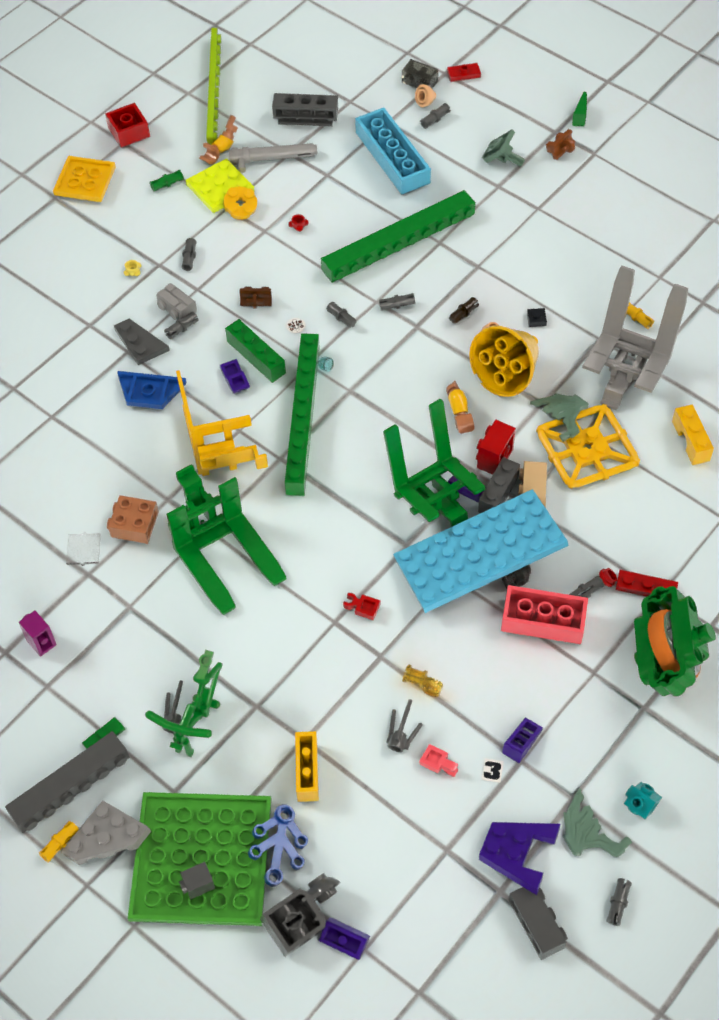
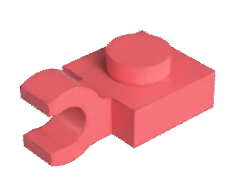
[419,744,458,777]

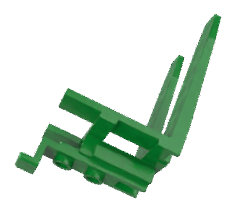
[166,464,286,615]

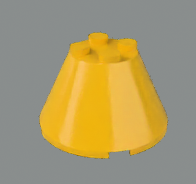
[469,326,539,397]

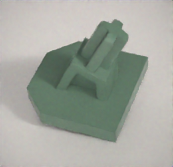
[482,129,525,167]

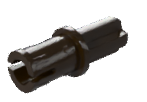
[449,297,479,324]

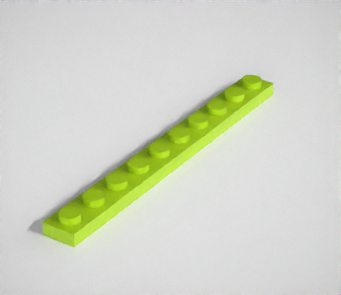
[206,28,221,144]

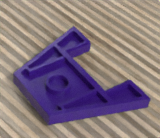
[479,822,561,895]

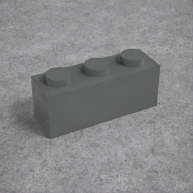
[478,457,520,513]
[509,887,567,960]

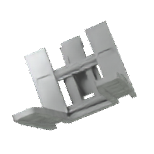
[582,266,688,410]

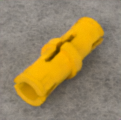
[627,302,654,329]
[39,821,79,863]

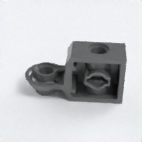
[260,873,340,957]

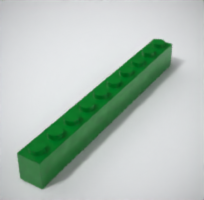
[321,190,476,283]
[284,333,320,496]

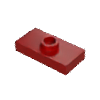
[447,63,481,82]

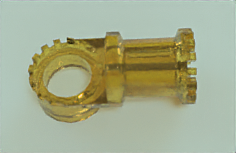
[402,664,443,697]

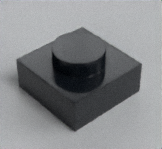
[527,308,547,327]

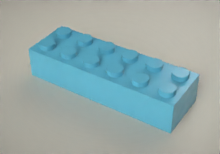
[355,107,431,195]

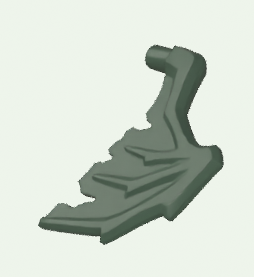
[530,393,589,442]
[563,788,632,857]

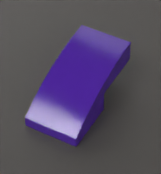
[220,359,250,394]

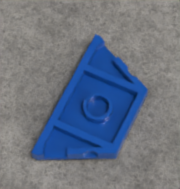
[117,371,187,409]

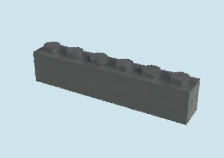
[5,731,130,833]

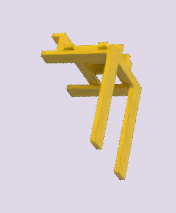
[176,370,268,476]

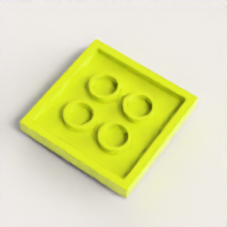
[186,158,254,213]

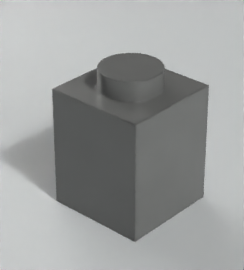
[179,862,215,899]

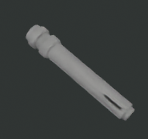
[229,143,317,173]

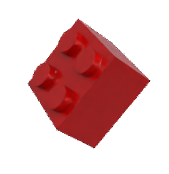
[105,102,150,148]
[476,419,516,475]

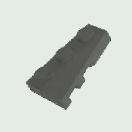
[114,318,170,365]

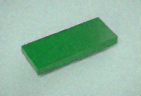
[82,717,125,749]

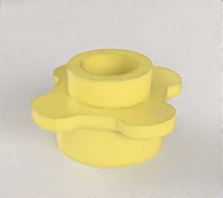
[123,260,142,276]

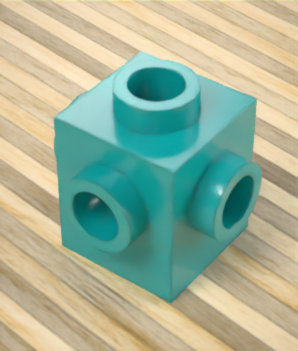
[624,782,662,819]

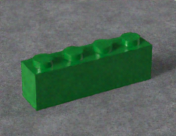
[225,319,286,383]

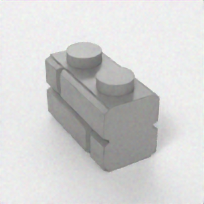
[156,283,197,320]

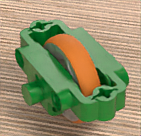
[634,586,716,697]

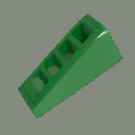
[572,92,587,126]

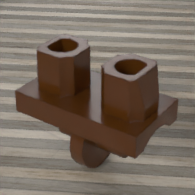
[239,287,272,309]

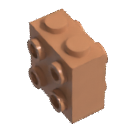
[107,495,159,544]

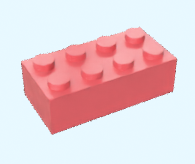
[501,585,588,644]

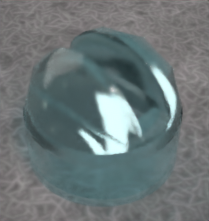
[318,356,334,372]

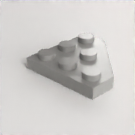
[61,801,151,865]

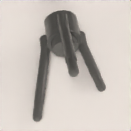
[163,680,183,734]
[386,699,423,752]

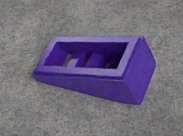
[502,717,543,763]

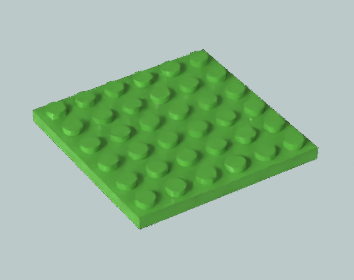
[128,792,272,926]

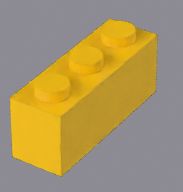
[295,731,319,802]

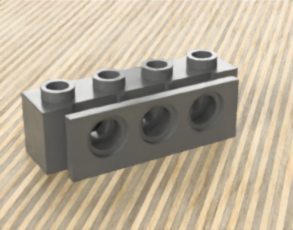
[272,93,338,126]

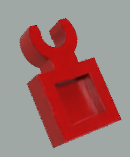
[343,593,381,621]

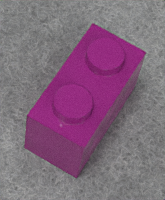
[19,610,57,657]

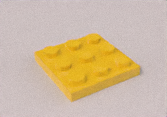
[53,156,116,202]

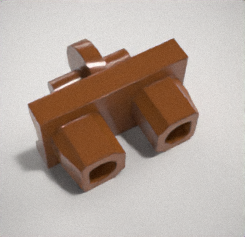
[546,129,575,160]

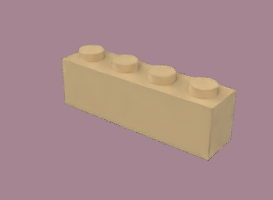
[518,461,547,508]

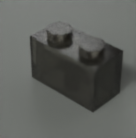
[402,59,439,89]

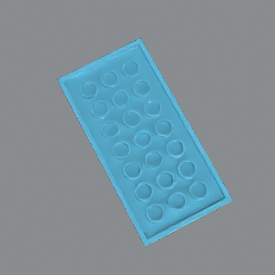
[393,489,569,613]

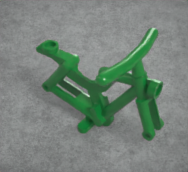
[145,650,223,757]

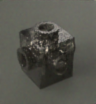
[501,565,531,589]

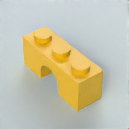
[672,404,714,465]

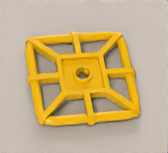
[536,404,640,489]

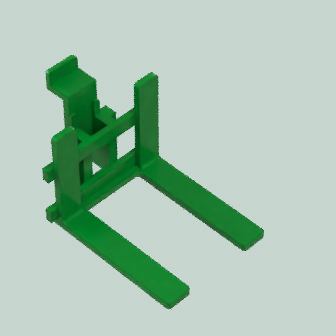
[383,399,485,527]

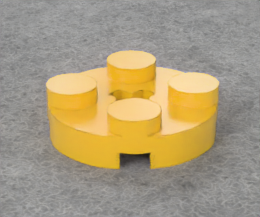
[223,187,257,220]

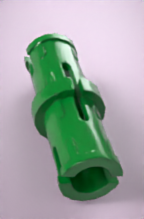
[149,170,184,192]

